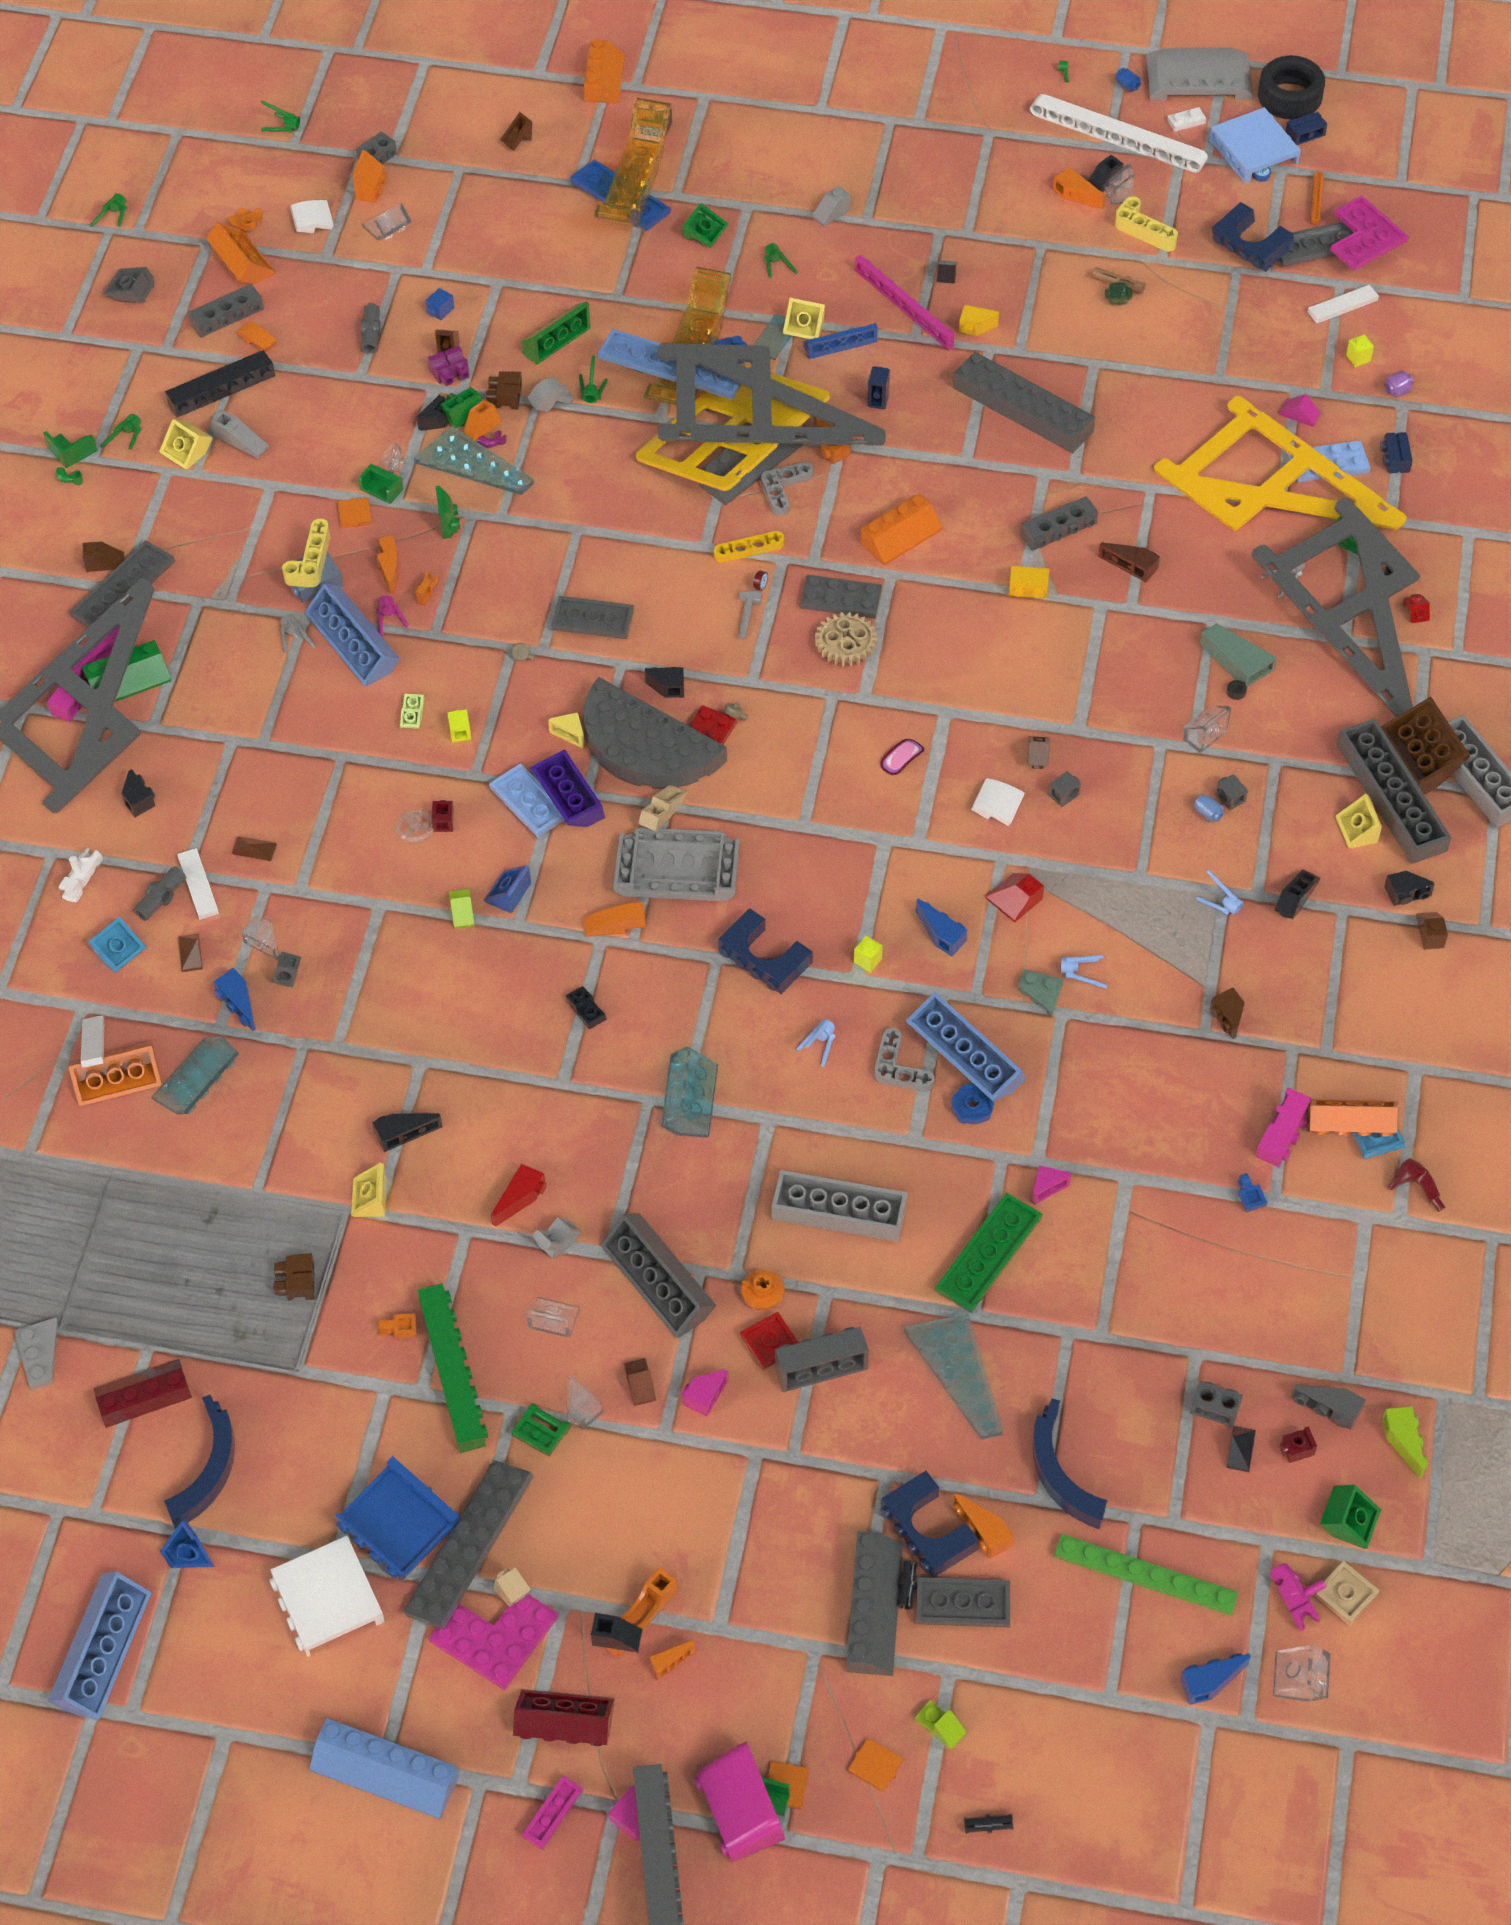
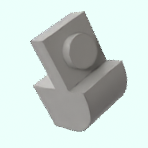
[527,378,573,412]
[532,1217,581,1258]

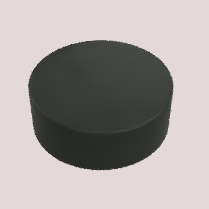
[1227,680,1247,700]

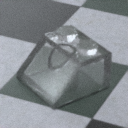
[362,203,412,241]
[1183,706,1231,753]
[1273,1643,1331,1702]

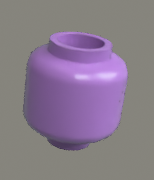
[1385,370,1414,398]

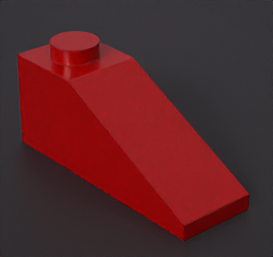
[491,1163,547,1226]

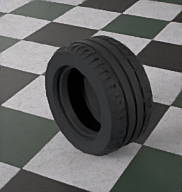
[1258,55,1325,119]

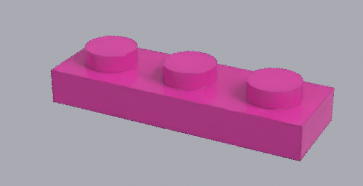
[522,1776,583,1850]

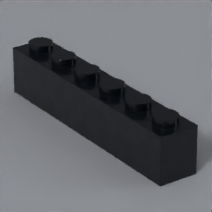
[165,350,275,418]

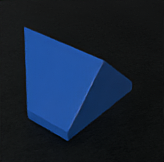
[160,1520,214,1568]

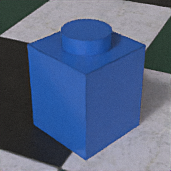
[426,288,455,320]

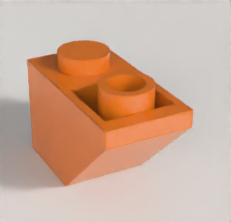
[463,400,502,443]

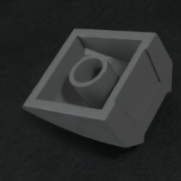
[103,267,154,302]

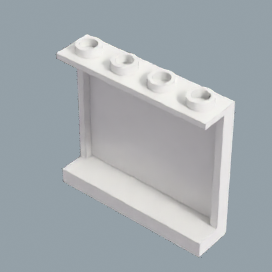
[269,1536,385,1657]

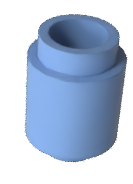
[1194,794,1224,822]

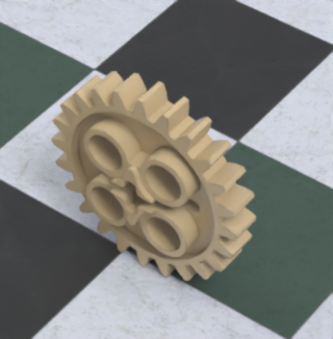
[815,612,878,666]

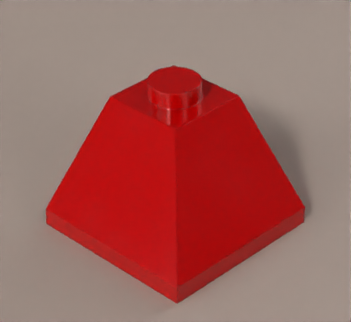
[985,873,1044,923]

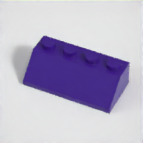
[530,749,605,827]

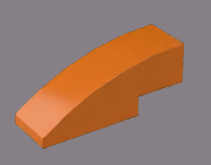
[377,535,399,594]
[584,902,646,937]

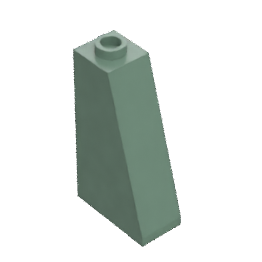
[1200,623,1277,687]

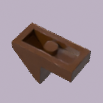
[500,112,532,151]

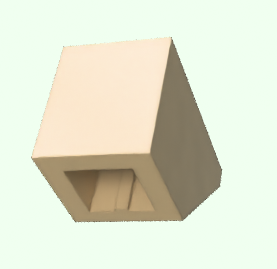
[493,1567,531,1607]

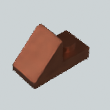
[624,1358,656,1406]

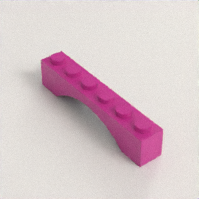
[47,626,120,722]

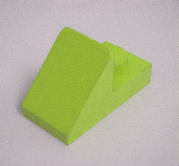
[449,889,475,929]
[915,1700,966,1750]

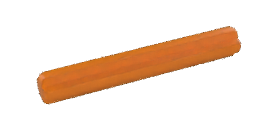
[1310,171,1324,225]

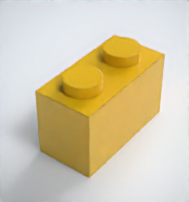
[1009,566,1049,598]

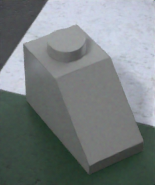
[812,186,850,226]

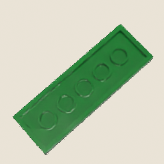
[935,1192,1043,1313]

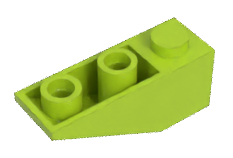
[1382,1407,1428,1478]

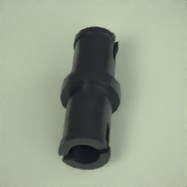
[898,1560,918,1610]
[964,1814,1014,1834]

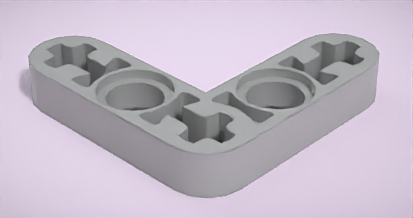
[761,462,813,516]
[874,1028,934,1092]

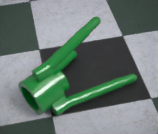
[261,101,300,133]
[90,193,127,227]
[764,243,798,278]
[579,355,608,403]
[101,414,142,450]

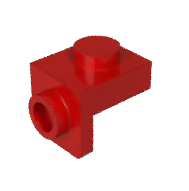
[1404,594,1430,623]

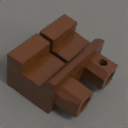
[486,371,522,410]
[274,1253,315,1301]

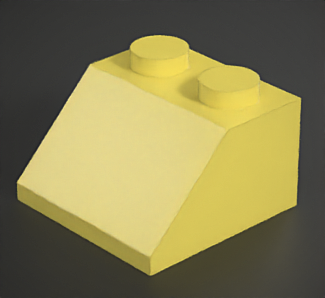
[159,419,213,469]

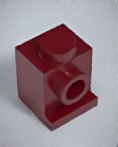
[432,800,454,832]
[1279,1426,1317,1463]

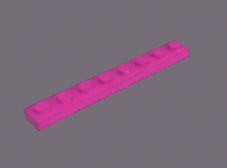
[855,255,954,350]

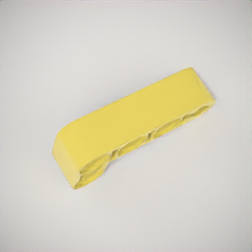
[1115,196,1178,252]
[282,519,330,587]

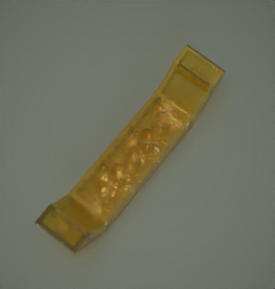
[594,98,671,228]
[644,266,731,405]

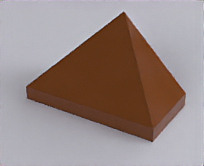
[232,836,277,861]
[178,934,203,972]

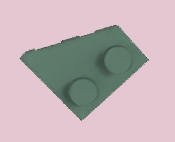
[1018,969,1064,1016]

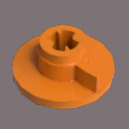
[741,1270,785,1310]

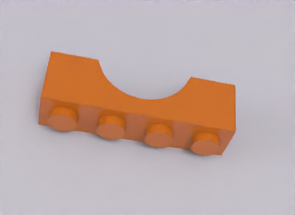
[603,1567,678,1659]

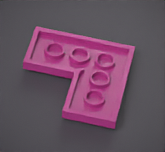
[1330,195,1409,271]
[429,1594,559,1691]

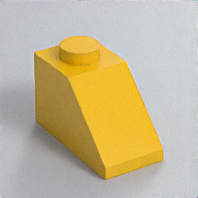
[959,305,1000,336]

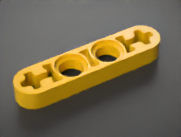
[714,531,785,563]

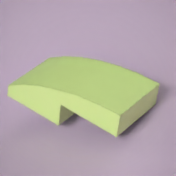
[400,694,425,729]

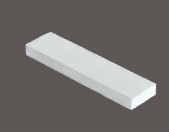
[1308,285,1379,324]
[177,848,219,920]
[81,1015,105,1067]

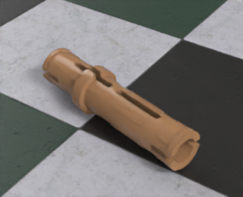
[1092,267,1146,294]

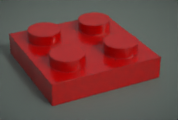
[689,705,737,745]
[740,1312,799,1370]

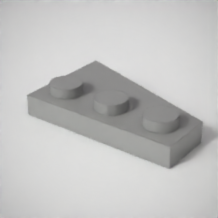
[14,1317,59,1390]

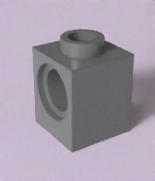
[1049,771,1081,807]
[1216,774,1248,810]
[273,951,301,988]

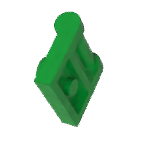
[511,1403,571,1457]

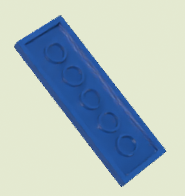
[570,159,671,231]

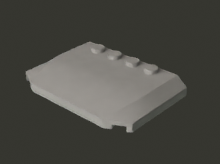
[1146,48,1253,100]
[613,828,740,901]

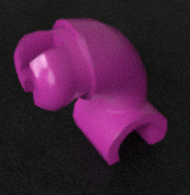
[477,430,507,448]

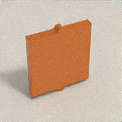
[338,497,372,528]
[848,1738,904,1793]
[767,1761,810,1810]

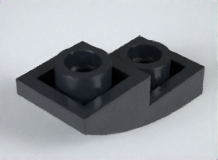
[565,986,607,1029]

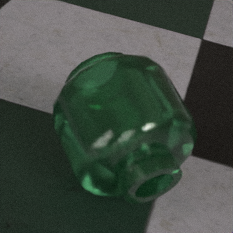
[1105,281,1132,306]

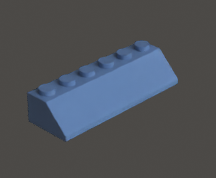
[304,583,400,686]
[906,992,1026,1102]
[48,1571,152,1720]
[309,1718,459,1819]

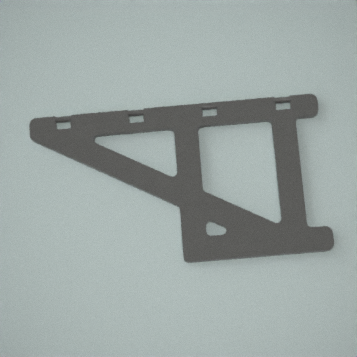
[658,343,886,446]
[1251,498,1420,717]
[0,579,154,813]

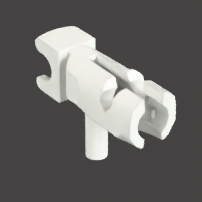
[59,848,103,902]

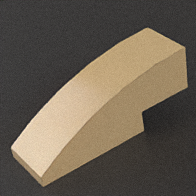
[638,785,687,832]

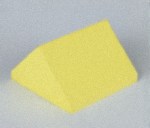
[783,298,825,339]
[1335,794,1382,848]
[351,1163,387,1217]

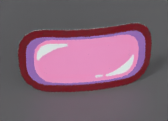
[880,739,924,775]

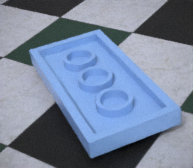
[1288,440,1370,483]
[489,763,564,838]

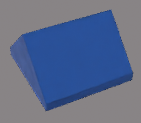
[484,865,531,914]

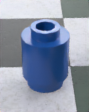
[1115,68,1141,92]

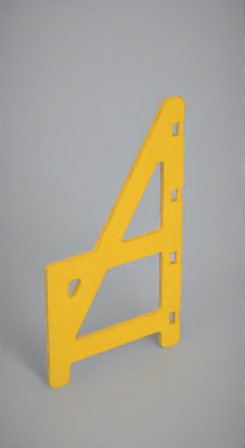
[1154,396,1407,531]

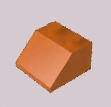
[352,150,388,203]

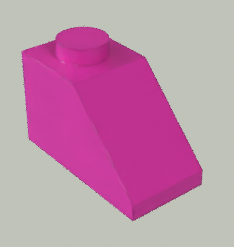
[682,1369,728,1416]

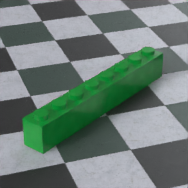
[417,1283,488,1453]

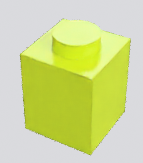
[1346,334,1374,367]
[448,709,471,742]
[854,936,883,973]

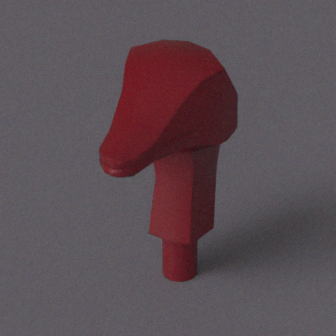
[1388,1158,1446,1212]

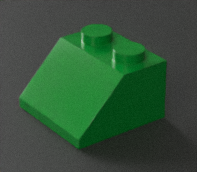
[1320,1484,1381,1549]

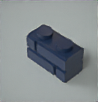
[1285,112,1327,145]
[868,366,890,410]
[1380,432,1413,473]

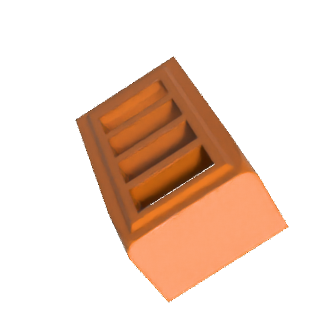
[650,1640,696,1680]

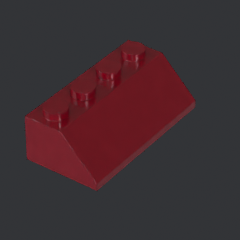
[94,1359,192,1428]
[513,1690,614,1746]

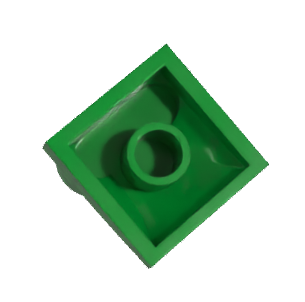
[681,203,729,248]
[435,486,461,539]

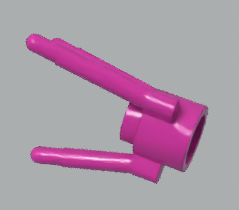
[377,595,408,637]

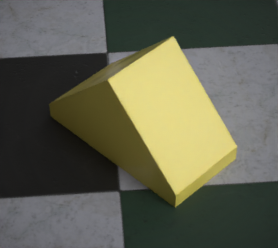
[548,713,585,749]

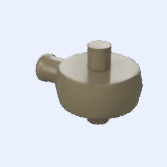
[511,643,535,661]
[724,702,748,721]

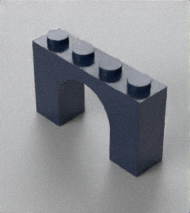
[1212,202,1295,272]
[718,908,813,994]
[880,1470,979,1578]

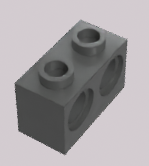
[356,131,397,164]
[1190,1381,1243,1427]

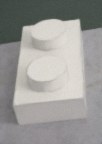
[1167,107,1206,132]

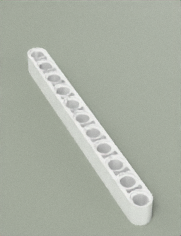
[1030,94,1208,173]

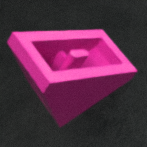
[1279,394,1320,427]
[1032,1166,1071,1205]
[609,1786,640,1841]

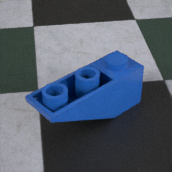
[916,898,968,956]
[213,968,256,1031]
[1180,1653,1251,1705]

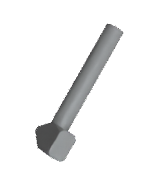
[738,590,762,639]

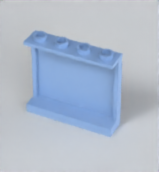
[1209,107,1301,183]

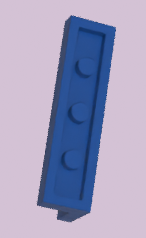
[803,323,878,359]

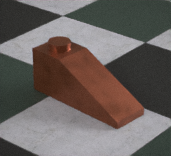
[1098,542,1160,582]

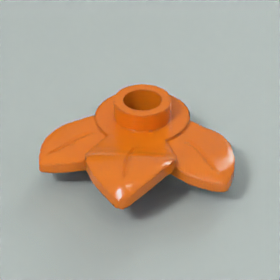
[228,207,263,232]

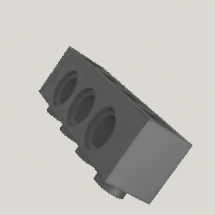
[188,284,264,338]
[1021,496,1098,551]

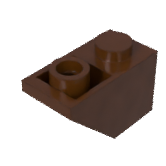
[1210,987,1245,1039]

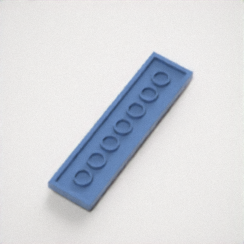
[598,329,741,400]

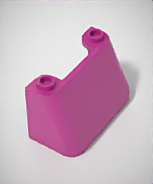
[694,1741,786,1862]

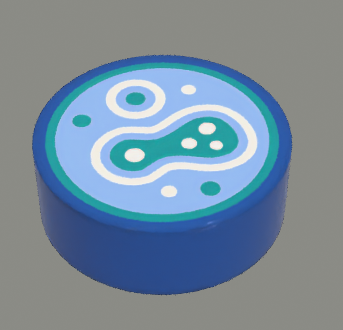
[1253,167,1271,182]

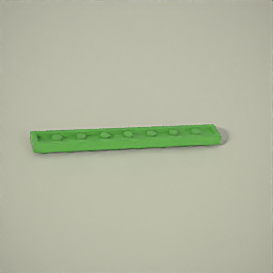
[1054,1534,1238,1616]

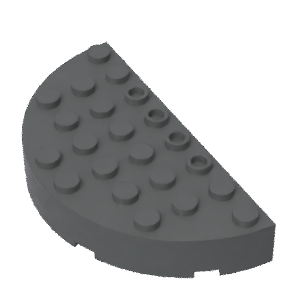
[584,677,727,789]

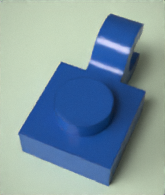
[1237,1173,1268,1212]

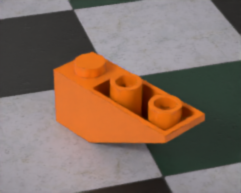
[1053,167,1105,209]
[952,1494,1014,1559]

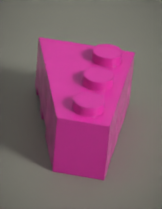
[1256,1087,1311,1167]

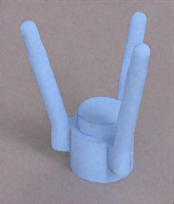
[1196,870,1244,915]
[1061,955,1107,988]
[797,1019,836,1067]

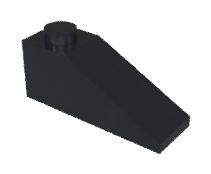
[1274,869,1321,919]
[372,1113,443,1152]

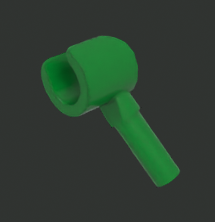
[1058,60,1069,83]

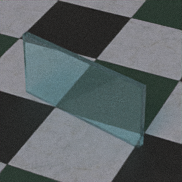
[754,314,792,360]

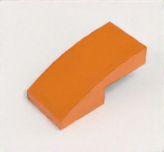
[237,321,277,352]

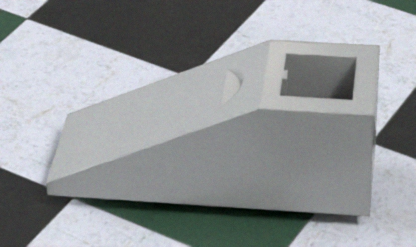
[211,410,269,458]

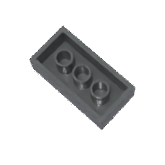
[775,1327,869,1392]

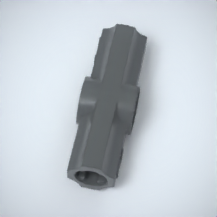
[361,303,381,354]
[133,866,187,921]

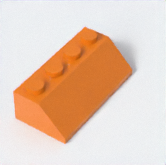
[584,39,625,103]
[206,222,276,285]
[861,493,943,566]
[68,1041,162,1106]
[1310,1099,1398,1136]

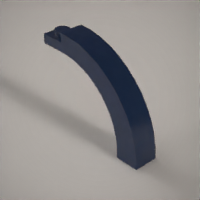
[164,1394,235,1529]
[1032,1398,1107,1529]

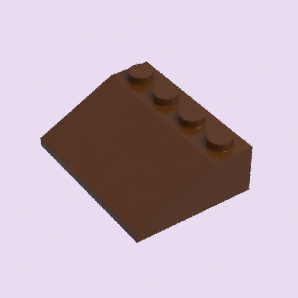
[1381,696,1470,795]

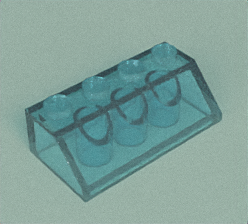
[152,1036,239,1115]
[661,1047,718,1138]

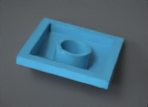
[88,916,146,973]

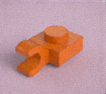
[415,571,439,606]
[378,1313,416,1338]

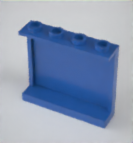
[335,1456,460,1581]

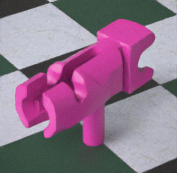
[1269,1563,1326,1631]

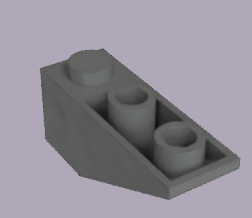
[1291,1385,1366,1430]

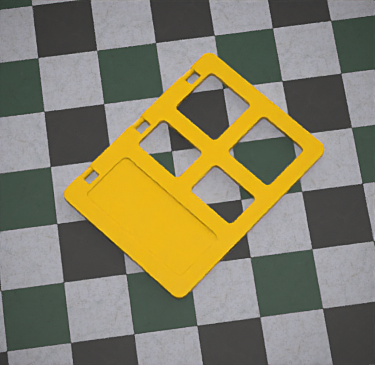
[636,364,830,491]

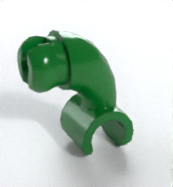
[56,467,83,485]

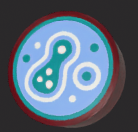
[753,570,768,590]

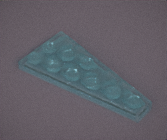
[414,426,534,495]
[904,1314,1003,1439]

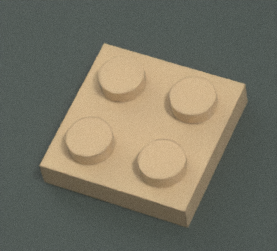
[1313,1561,1380,1626]

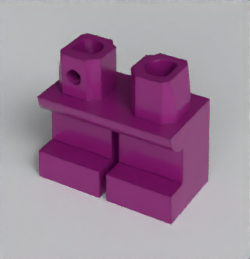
[428,346,470,386]

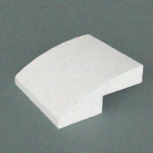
[290,200,334,233]
[971,778,1025,826]

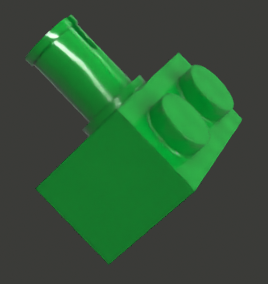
[440,387,482,429]

